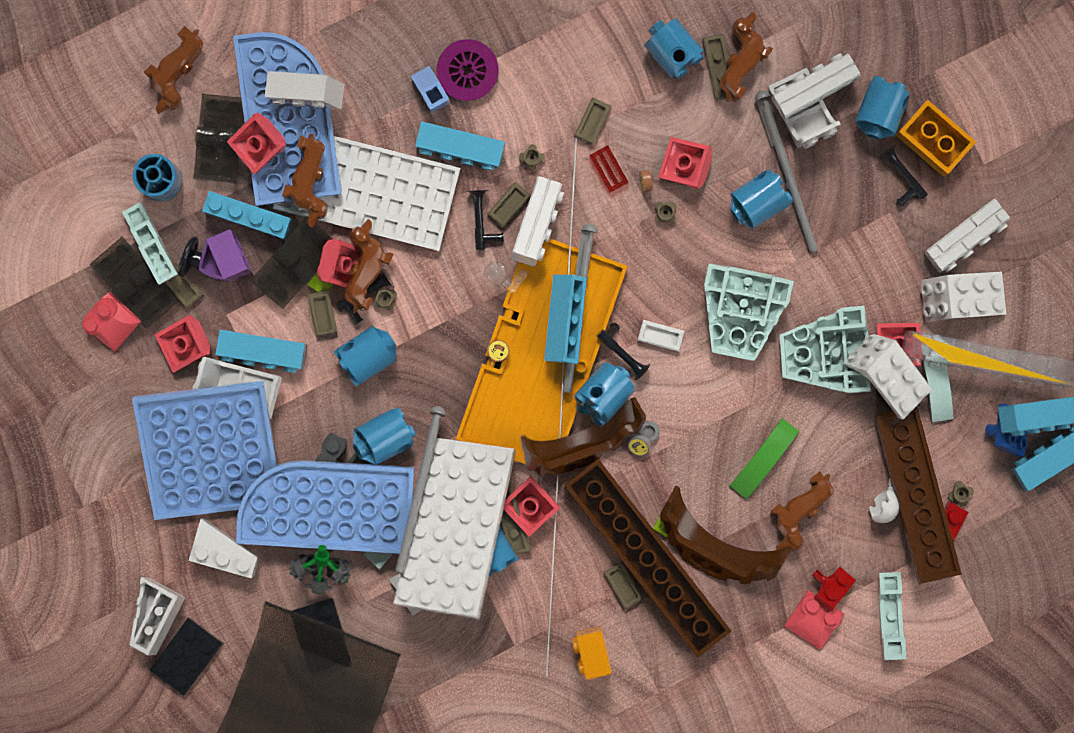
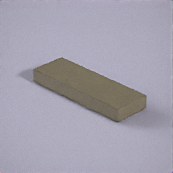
[702,33,729,101]

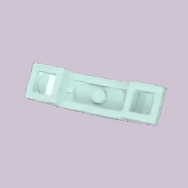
[921,334,954,422]
[879,572,906,660]

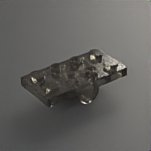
[193,94,244,184]
[250,216,333,309]
[90,236,179,329]

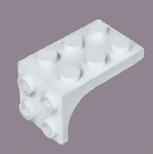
[768,68,841,149]
[921,272,1006,322]
[845,334,932,419]
[192,357,282,419]

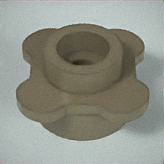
[519,144,545,170]
[655,201,676,223]
[373,287,397,310]
[948,481,974,506]

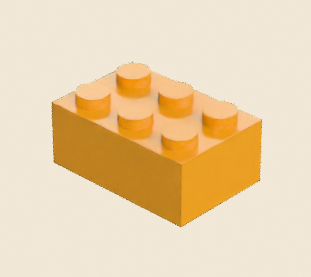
[896,99,976,177]
[572,626,612,680]

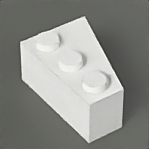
[265,71,345,109]
[189,518,260,578]
[130,577,186,655]

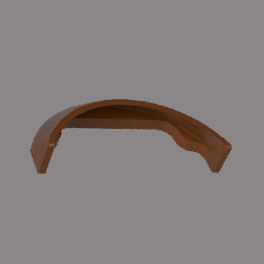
[520,397,646,475]
[660,485,790,584]

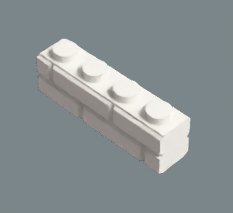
[771,53,861,120]
[511,176,564,267]
[924,198,1010,272]

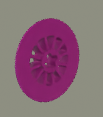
[437,39,499,101]

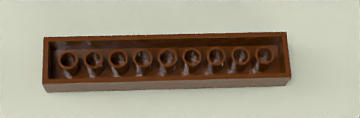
[564,459,732,658]

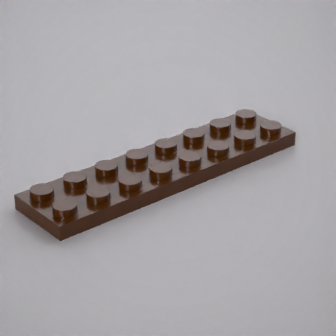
[875,406,962,585]

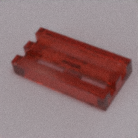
[589,145,629,193]

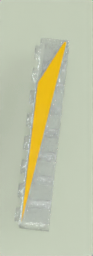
[902,331,1074,391]

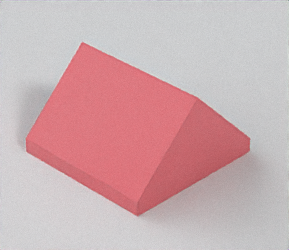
[503,476,561,536]

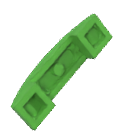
[729,418,799,499]

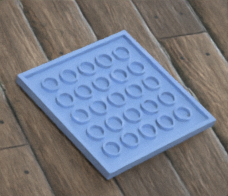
[132,381,277,520]

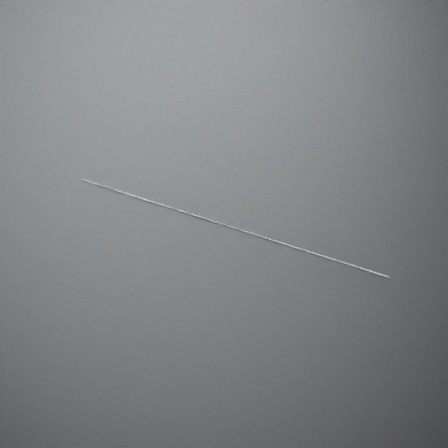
[546,138,577,677]

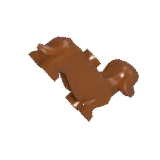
[719,12,774,102]
[144,26,203,114]
[282,134,328,228]
[345,219,394,313]
[771,471,834,552]

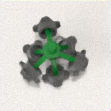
[289,545,352,594]

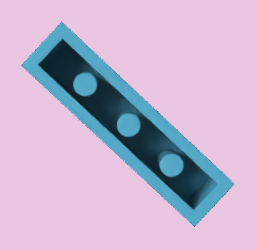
[415,121,505,171]
[202,191,293,241]
[544,274,587,364]
[215,330,307,373]
[998,397,1074,436]
[1011,425,1074,491]

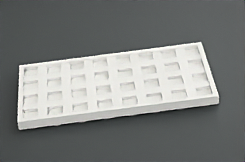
[273,136,461,251]
[394,438,516,619]

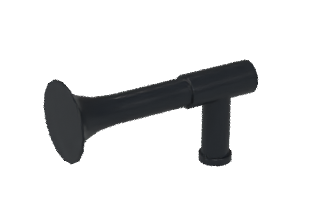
[878,144,928,207]
[467,190,504,250]
[336,268,395,325]
[596,323,650,381]

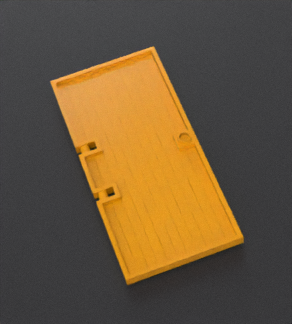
[455,238,628,474]

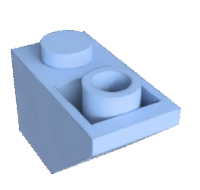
[411,66,450,114]

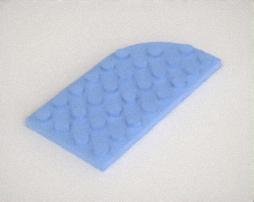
[233,32,342,206]
[236,461,415,554]

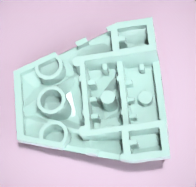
[704,263,794,361]
[780,306,871,394]

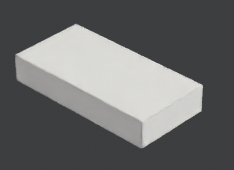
[637,320,684,352]

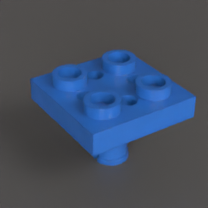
[985,404,1027,457]

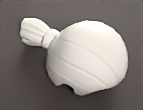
[869,478,900,523]

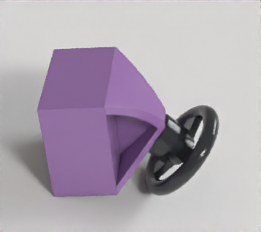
[178,229,253,283]

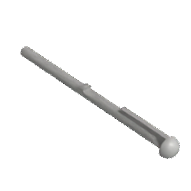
[755,90,818,253]
[563,223,598,393]
[395,406,446,573]

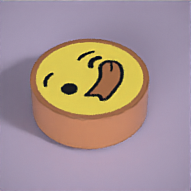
[640,170,653,192]
[488,340,509,362]

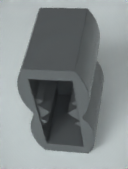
[315,433,347,463]

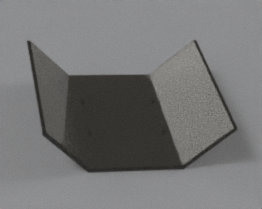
[217,601,401,733]

